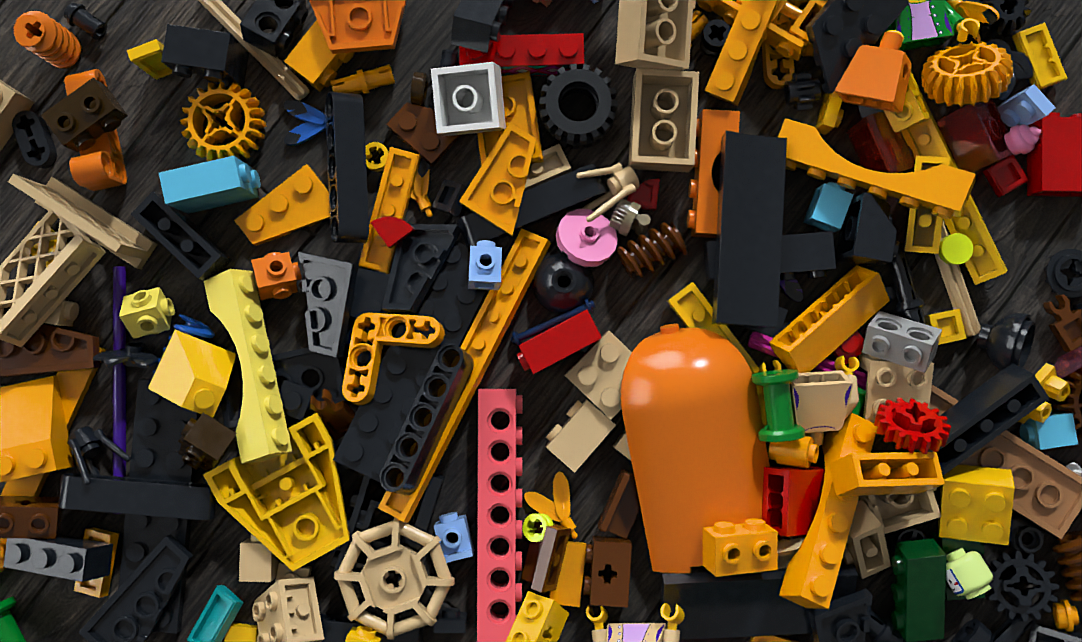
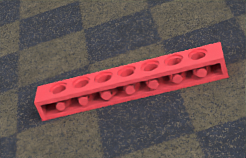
[477,388,523,642]

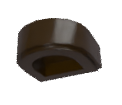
[411,72,429,107]

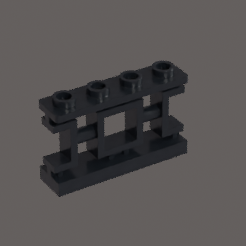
[330,473,445,587]

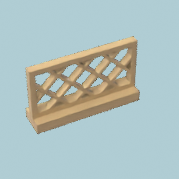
[8,174,158,269]
[0,210,106,348]

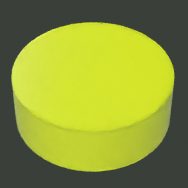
[939,233,974,265]

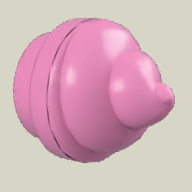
[1004,124,1041,155]

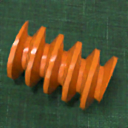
[14,11,81,68]

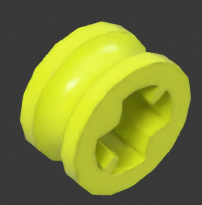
[522,514,554,542]

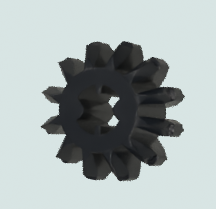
[979,0,1032,38]

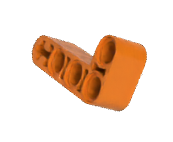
[64,69,127,191]

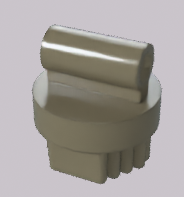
[609,199,651,237]

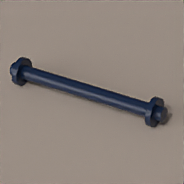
[511,298,596,346]

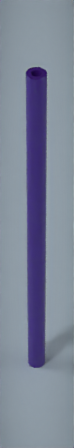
[113,266,126,514]

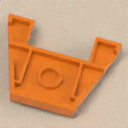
[309,0,407,54]

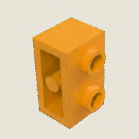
[703,518,778,577]

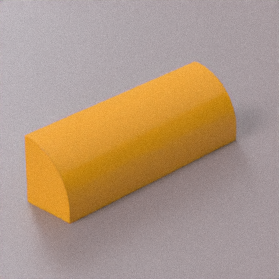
[769,265,890,373]

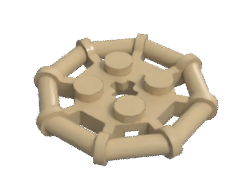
[334,517,455,640]

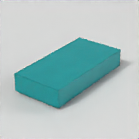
[187,585,244,642]

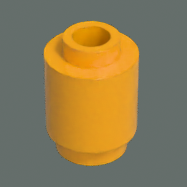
[769,436,819,469]

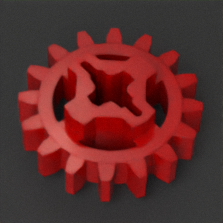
[874,398,951,455]

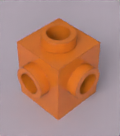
[251,252,302,300]

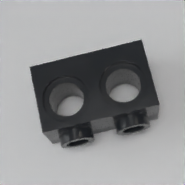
[240,0,308,58]

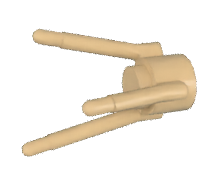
[576,163,639,222]

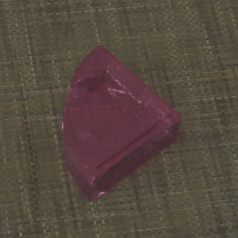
[1054,347,1082,378]

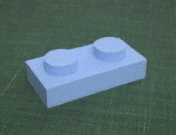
[996,84,1056,127]

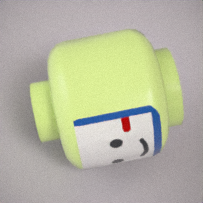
[946,548,993,600]

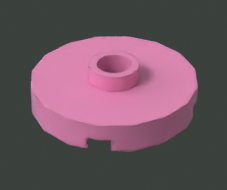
[555,209,618,267]

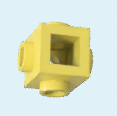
[119,287,175,339]

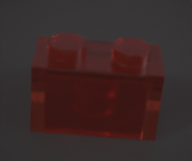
[937,98,1012,173]
[847,111,915,173]

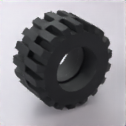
[539,64,618,149]

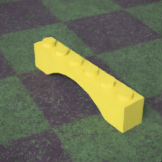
[204,269,292,464]

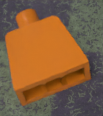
[835,32,911,113]

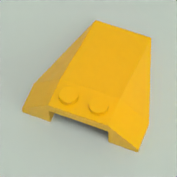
[203,413,350,572]

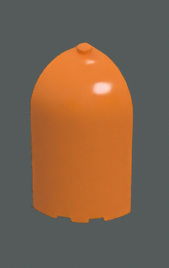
[621,324,782,573]

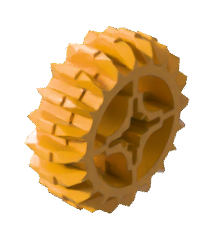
[921,41,1013,107]
[180,82,267,161]

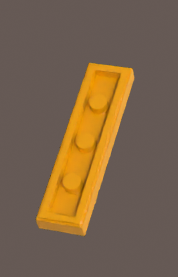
[359,147,421,274]

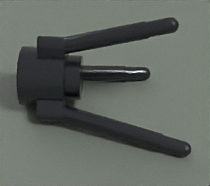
[67,426,131,485]

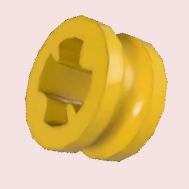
[365,142,389,172]

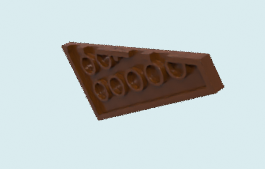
[0,314,100,378]

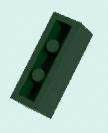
[891,538,946,642]

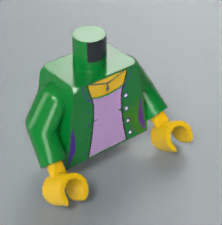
[879,0,980,51]

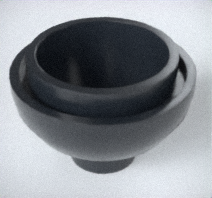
[533,253,594,314]
[977,313,1036,371]

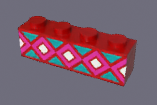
[459,33,584,77]

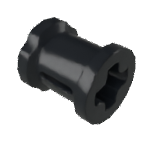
[700,20,731,57]

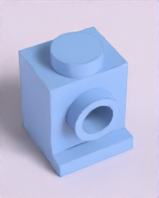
[468,240,502,290]
[434,512,475,563]

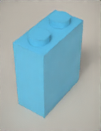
[159,156,261,214]

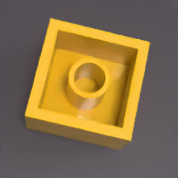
[938,465,1015,545]

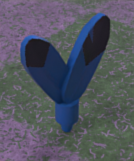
[283,100,326,146]

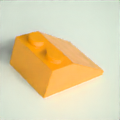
[0,376,74,483]

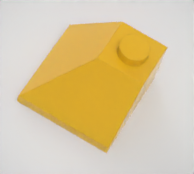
[148,329,236,418]

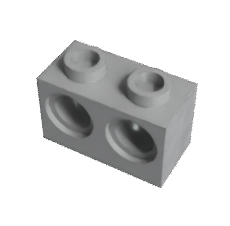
[862,311,942,373]

